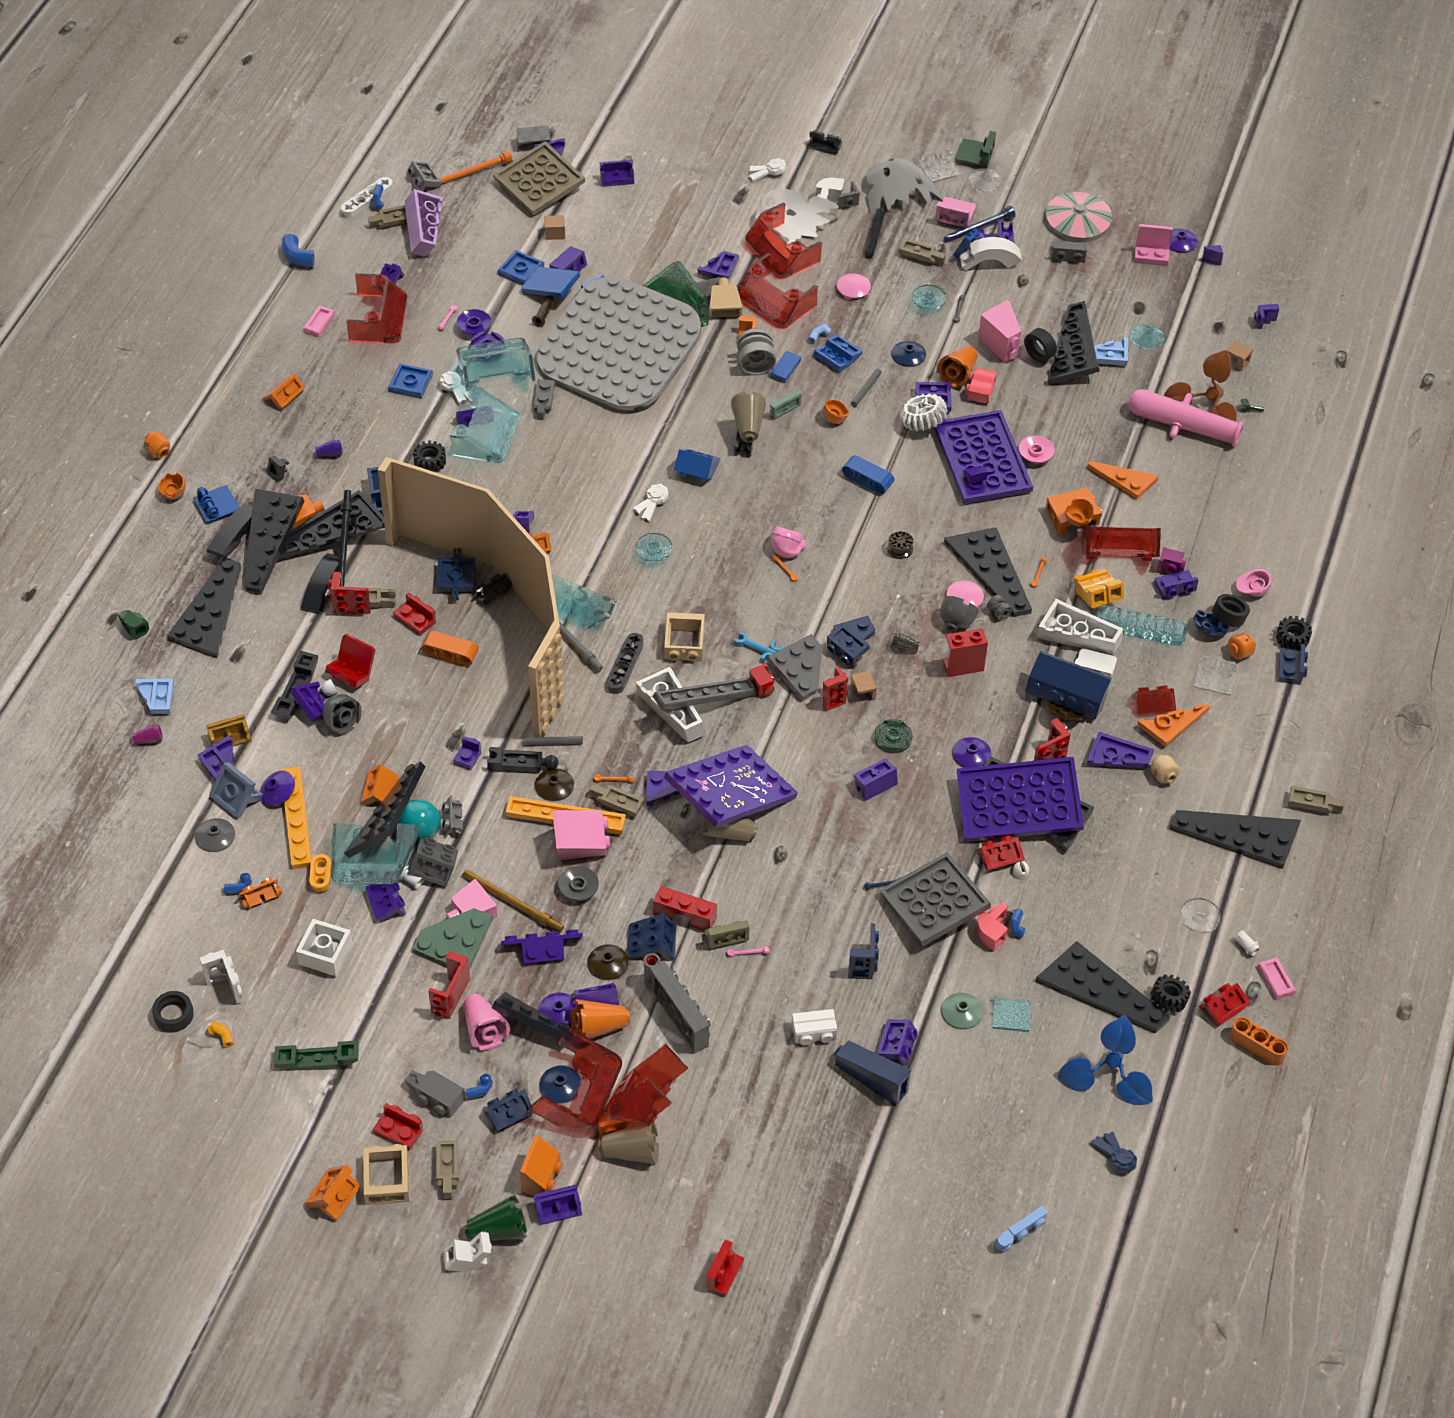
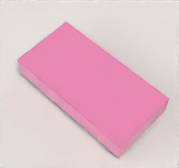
[303,306,335,337]
[1258,958,1296,1000]

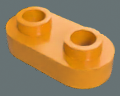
[309,854,332,892]

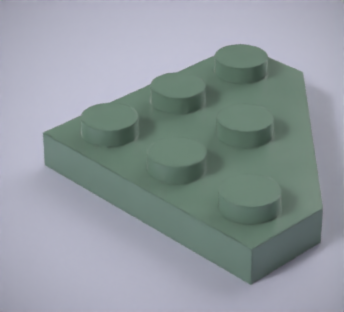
[413,908,494,970]

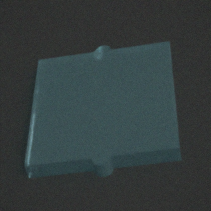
[991,997,1032,1032]

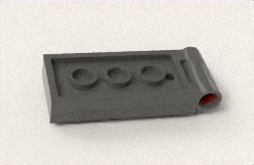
[644,953,711,1054]

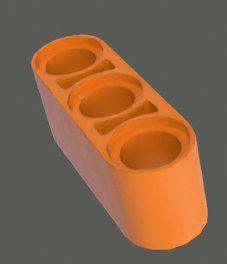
[421,631,479,666]
[1230,1017,1288,1065]

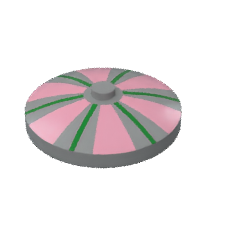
[1045,192,1112,242]

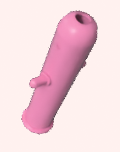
[1128,389,1244,447]

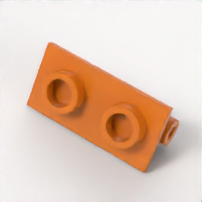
[239,878,283,908]

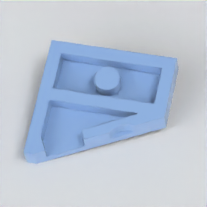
[1094,337,1128,366]
[136,679,174,714]

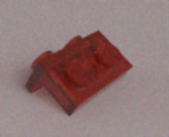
[1133,685,1176,715]

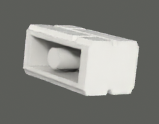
[791,1009,837,1045]

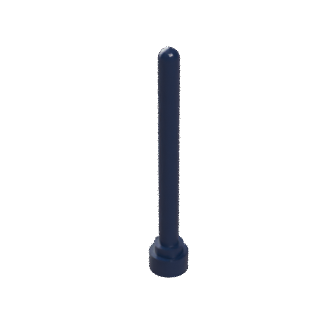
[944,205,1016,242]

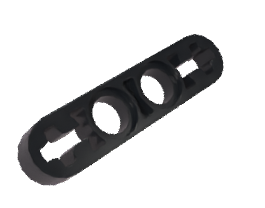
[607,633,644,694]

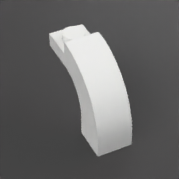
[960,237,1022,271]

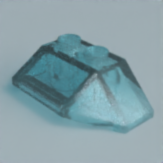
[552,574,617,630]

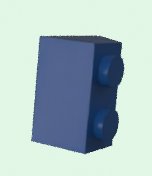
[674,449,721,482]

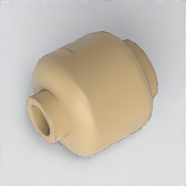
[1151,755,1180,784]

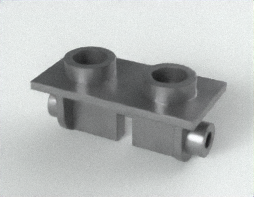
[441,795,463,839]

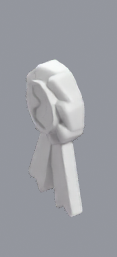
[749,158,786,182]
[440,371,477,405]
[634,484,669,522]

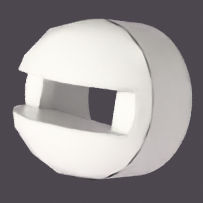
[321,679,337,696]
[1013,861,1029,879]

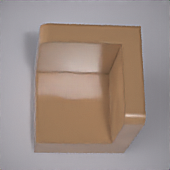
[544,215,565,240]
[1227,340,1253,371]
[850,671,877,700]

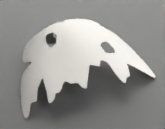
[756,188,838,259]

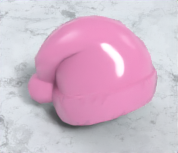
[771,526,806,558]

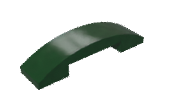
[274,1040,359,1071]

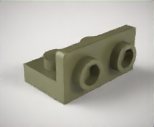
[705,920,749,949]

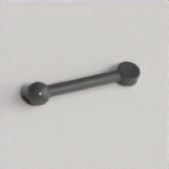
[953,295,965,323]

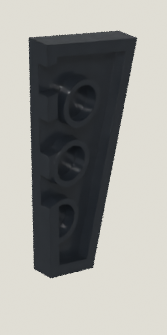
[492,992,575,1043]

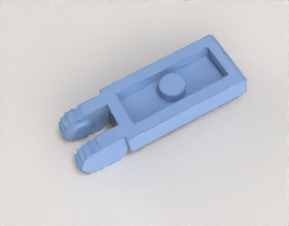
[995,1206,1048,1253]

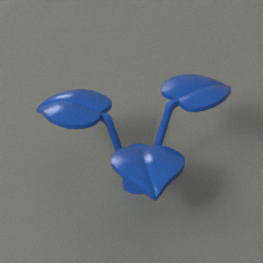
[1058,1015,1153,1105]

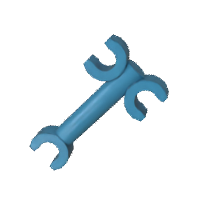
[734,631,785,667]

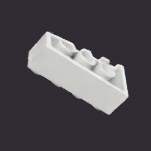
[1038,599,1123,655]
[635,667,705,742]

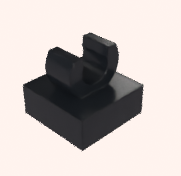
[266,455,289,481]

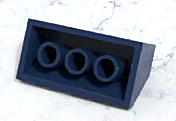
[1025,651,1112,719]

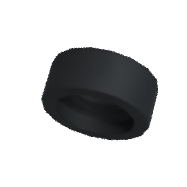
[1024,328,1057,363]
[1212,594,1250,627]
[152,991,194,1032]

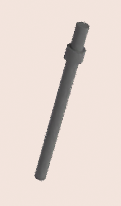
[559,621,603,672]

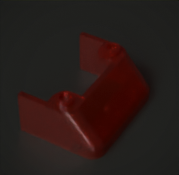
[745,202,822,279]
[738,252,818,329]
[346,273,408,344]
[1081,525,1161,561]
[528,1029,622,1128]
[604,1043,688,1126]

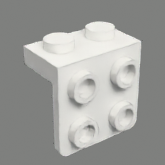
[1075,648,1117,677]
[200,950,243,1004]

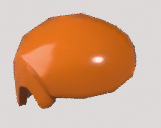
[822,399,849,424]
[158,472,186,500]
[1065,498,1095,527]

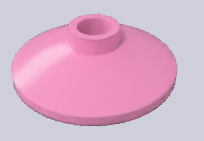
[1019,436,1055,463]

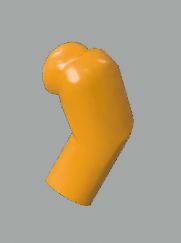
[207,1022,234,1048]

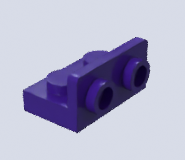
[1154,570,1199,599]
[365,875,406,922]
[877,1019,918,1065]

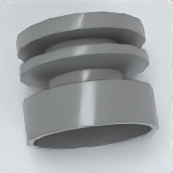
[737,328,776,375]

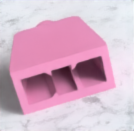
[446,879,498,919]

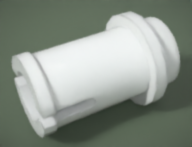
[397,865,424,889]
[1234,931,1260,956]

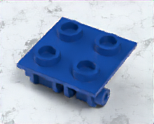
[193,485,239,523]

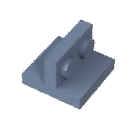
[210,762,263,818]

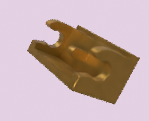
[206,714,252,747]

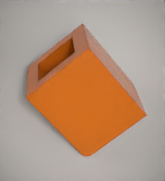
[738,316,757,337]

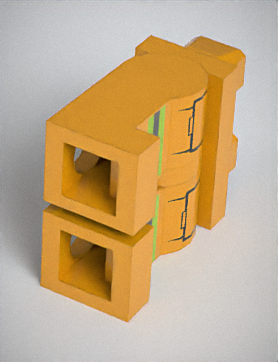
[1074,569,1124,608]

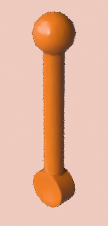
[772,554,798,582]
[1031,557,1048,588]
[594,774,635,783]

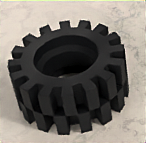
[413,440,446,472]
[1276,616,1312,650]
[1150,974,1191,1013]

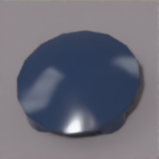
[1193,610,1229,636]

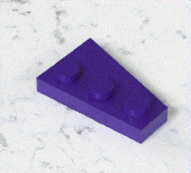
[1086,732,1154,768]

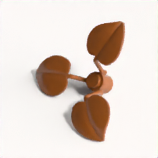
[1164,350,1237,422]

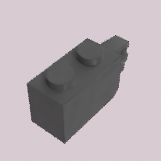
[405,1070,466,1118]

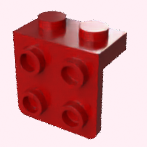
[328,572,371,615]
[325,634,375,688]
[1034,718,1071,761]

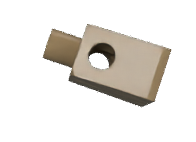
[709,278,742,318]

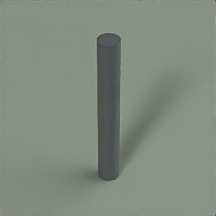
[851,369,882,407]
[524,736,583,745]

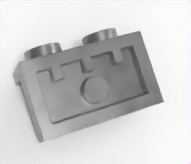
[407,161,442,191]

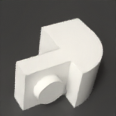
[815,178,844,202]
[443,1232,491,1272]

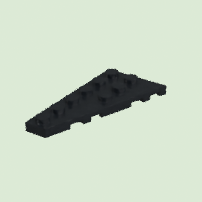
[344,761,426,859]

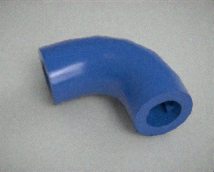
[281,234,315,267]

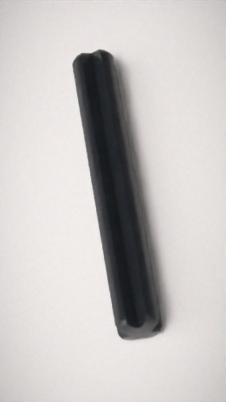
[864,208,885,258]

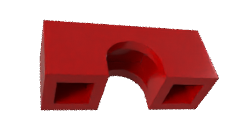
[653,885,717,931]

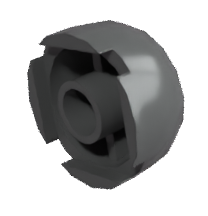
[940,596,979,630]
[322,694,362,734]

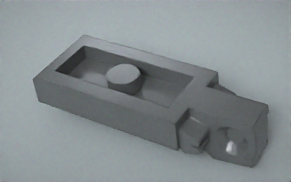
[534,379,555,420]

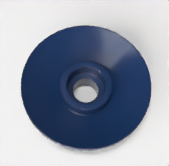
[892,341,926,367]
[539,1065,582,1104]

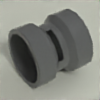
[987,595,1013,621]

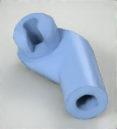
[808,324,831,344]

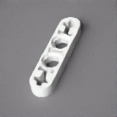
[341,177,393,218]

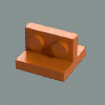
[304,1165,361,1221]

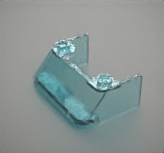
[456,338,536,392]

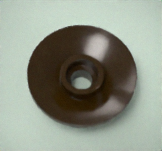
[1047,702,1084,723]
[535,768,574,801]
[588,944,629,980]

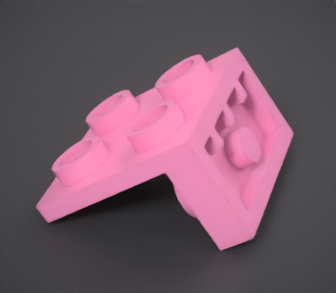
[935,197,976,228]
[1134,224,1173,266]

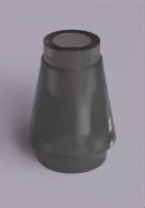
[891,633,920,653]

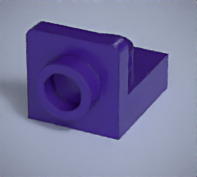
[377,263,404,289]
[1254,304,1280,329]
[512,511,534,534]
[453,736,481,770]

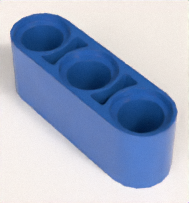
[842,455,895,494]

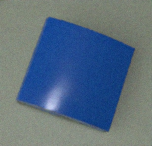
[813,334,863,373]

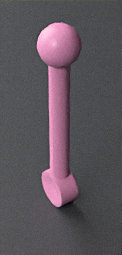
[438,305,457,330]
[727,946,770,958]

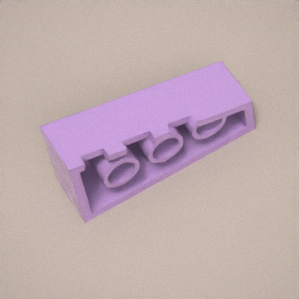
[405,189,443,257]

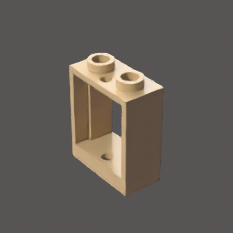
[664,612,705,661]
[363,1144,409,1205]

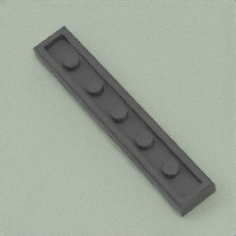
[653,677,757,710]

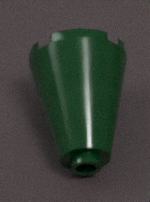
[464,1195,527,1241]

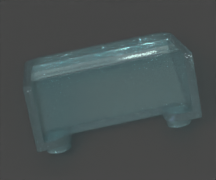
[450,385,520,463]
[331,823,418,884]

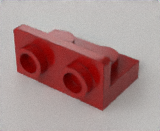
[393,593,436,636]
[822,667,848,711]
[977,836,1025,871]
[1199,983,1251,1026]
[373,1103,423,1151]
[706,1239,744,1296]

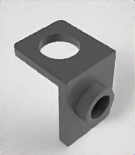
[837,181,860,209]

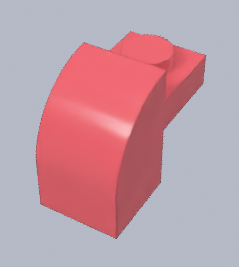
[976,902,1008,952]

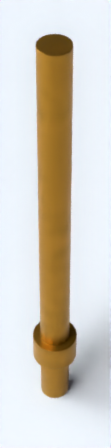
[463,869,565,933]

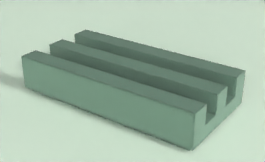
[769,389,802,420]

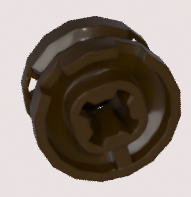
[888,531,914,559]

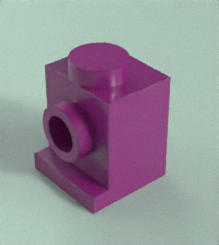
[1157,547,1186,573]

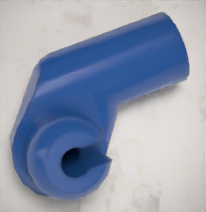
[372,184,384,210]
[224,873,252,894]
[1010,909,1025,938]
[465,1074,493,1099]

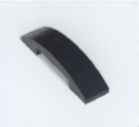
[301,553,339,614]
[271,651,319,719]

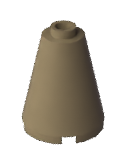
[731,392,766,443]
[701,817,758,842]
[599,1121,659,1164]

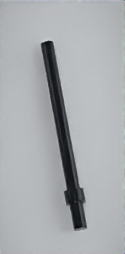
[338,490,352,587]

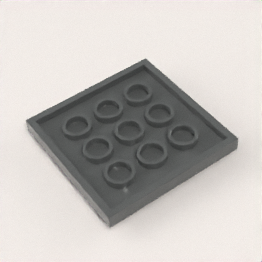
[880,852,991,946]

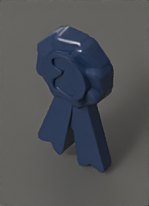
[1091,1131,1137,1173]

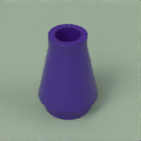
[315,439,343,457]

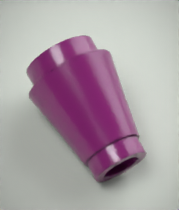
[132,724,163,744]

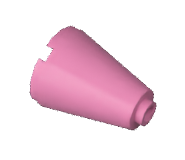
[463,994,510,1051]

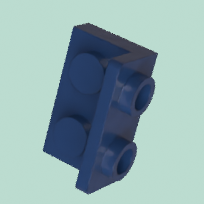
[827,623,870,668]
[1278,644,1308,685]
[483,1088,535,1132]

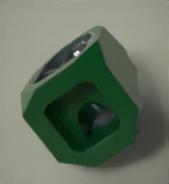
[118,610,150,639]

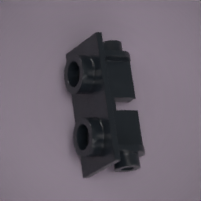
[807,130,843,153]
[473,572,512,604]

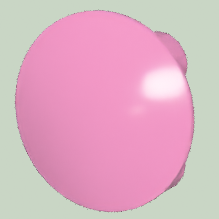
[837,274,871,300]
[947,581,984,608]

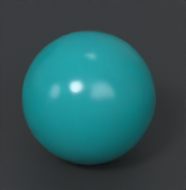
[397,799,441,843]

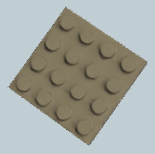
[493,141,586,216]

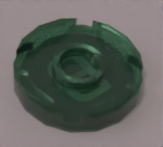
[874,719,913,754]

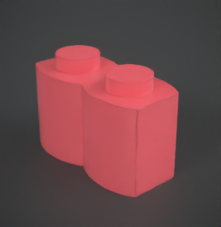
[965,368,997,404]

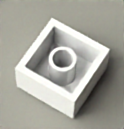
[296,919,353,976]

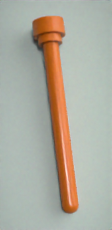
[440,150,513,184]

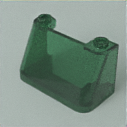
[642,260,709,327]

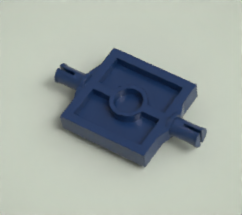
[437,548,475,601]

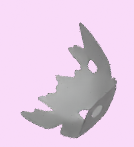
[867,158,944,217]

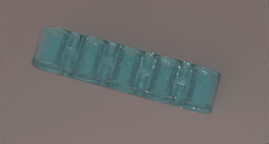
[1096,605,1188,645]

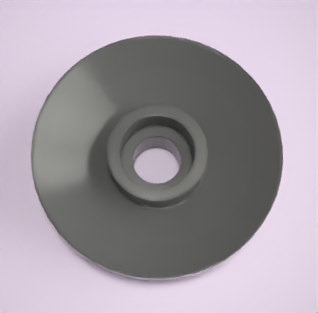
[195,818,235,852]
[558,866,599,901]

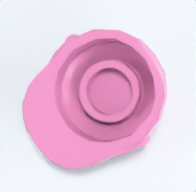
[1236,569,1272,597]

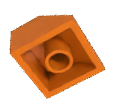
[520,1135,563,1196]

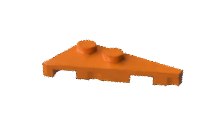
[1087,461,1158,500]
[1137,704,1210,747]

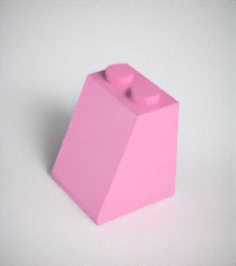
[978,300,1021,363]
[553,810,610,861]

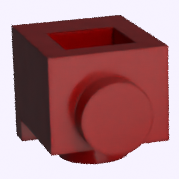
[749,663,775,698]

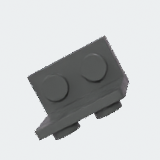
[409,837,458,887]

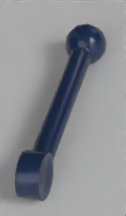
[864,877,902,890]

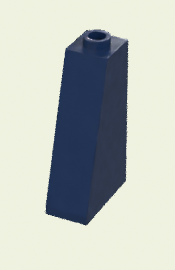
[835,1040,911,1106]

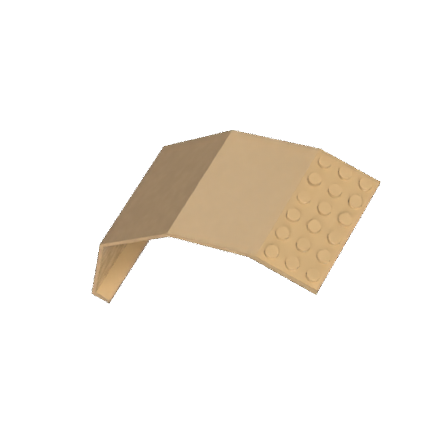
[378,457,565,737]

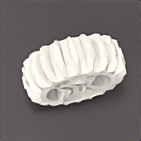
[899,393,947,432]

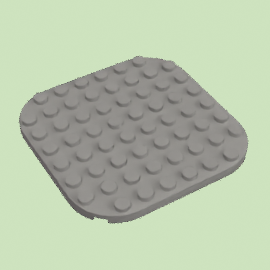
[537,276,701,410]

